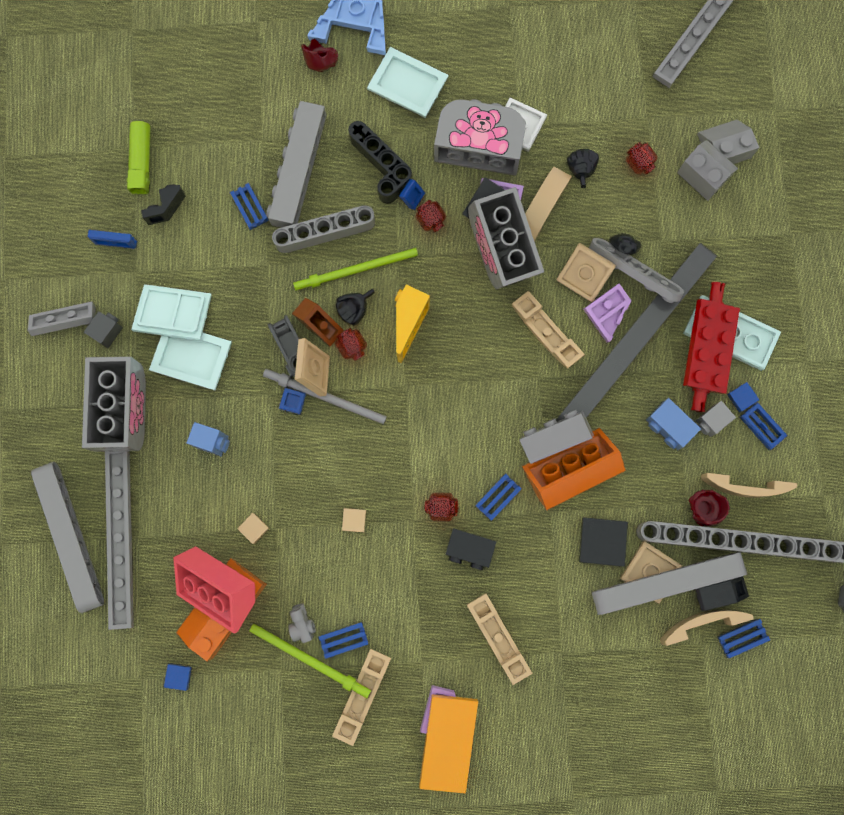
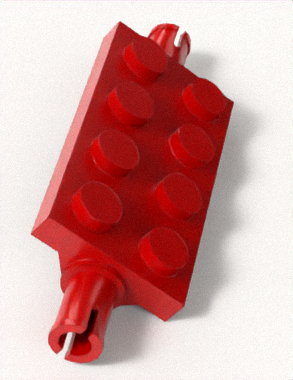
[683,282,740,413]

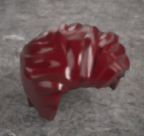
[301,38,338,72]
[689,489,730,526]

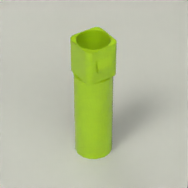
[127,121,151,194]

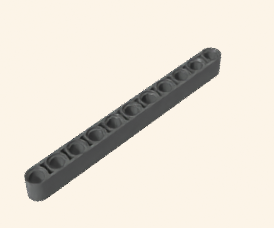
[556,243,717,421]

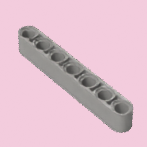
[31,462,104,614]
[591,552,747,615]

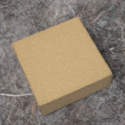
[342,508,366,533]
[237,513,269,544]

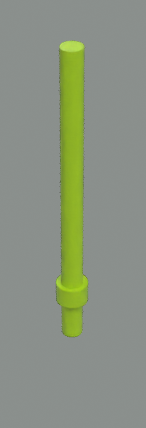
[293,248,418,291]
[249,624,372,698]

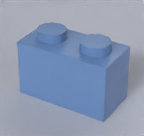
[646,398,701,450]
[187,422,230,457]

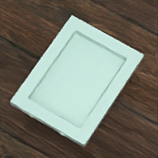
[367,47,448,118]
[131,284,212,341]
[149,333,232,391]

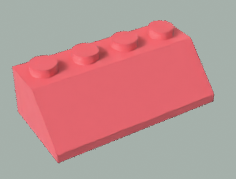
[173,546,255,634]

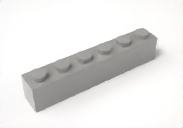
[266,101,327,228]

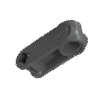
[267,315,299,377]

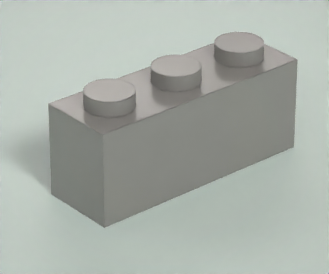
[519,410,594,464]

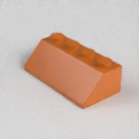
[522,428,626,510]
[176,558,267,661]

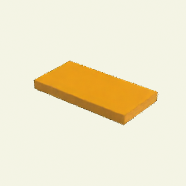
[419,694,478,793]

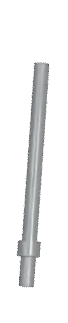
[263,369,387,425]

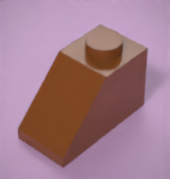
[292,298,344,346]

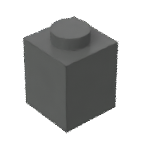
[84,311,123,348]

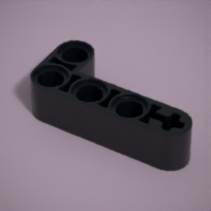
[348,121,412,204]

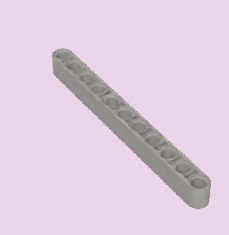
[636,521,844,564]

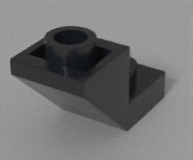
[141,184,186,225]
[695,576,749,611]

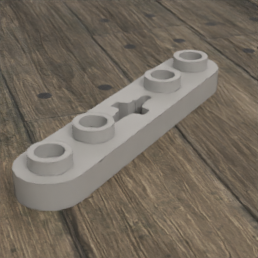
[589,238,684,303]

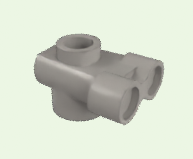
[289,603,316,643]

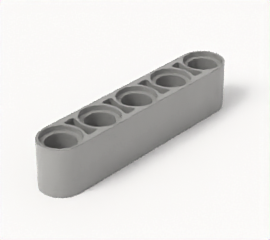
[272,205,375,253]

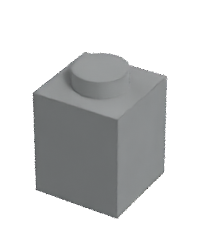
[696,401,736,437]

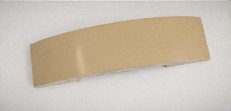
[525,167,572,242]
[512,291,585,369]
[701,473,797,498]
[467,593,533,685]
[660,610,754,646]
[332,649,391,746]

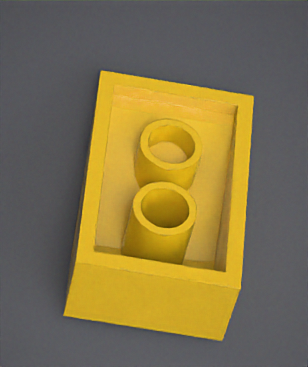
[395,284,430,363]

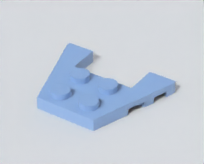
[308,0,386,55]

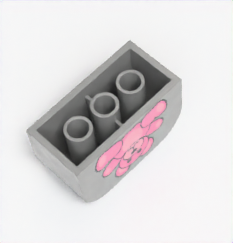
[434,99,525,176]
[468,187,544,289]
[82,357,146,452]

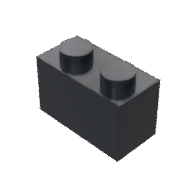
[445,528,497,571]

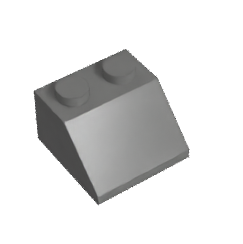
[697,120,760,164]
[677,140,738,201]

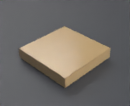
[556,243,616,302]
[295,338,330,397]
[620,541,682,604]

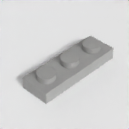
[28,302,96,336]

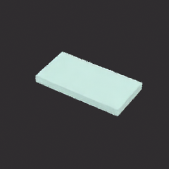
[683,295,781,371]

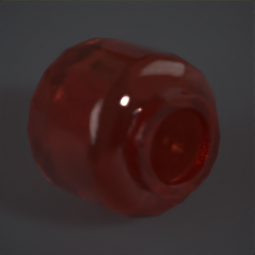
[626,142,658,174]
[415,200,447,233]
[335,327,367,361]
[424,492,458,522]

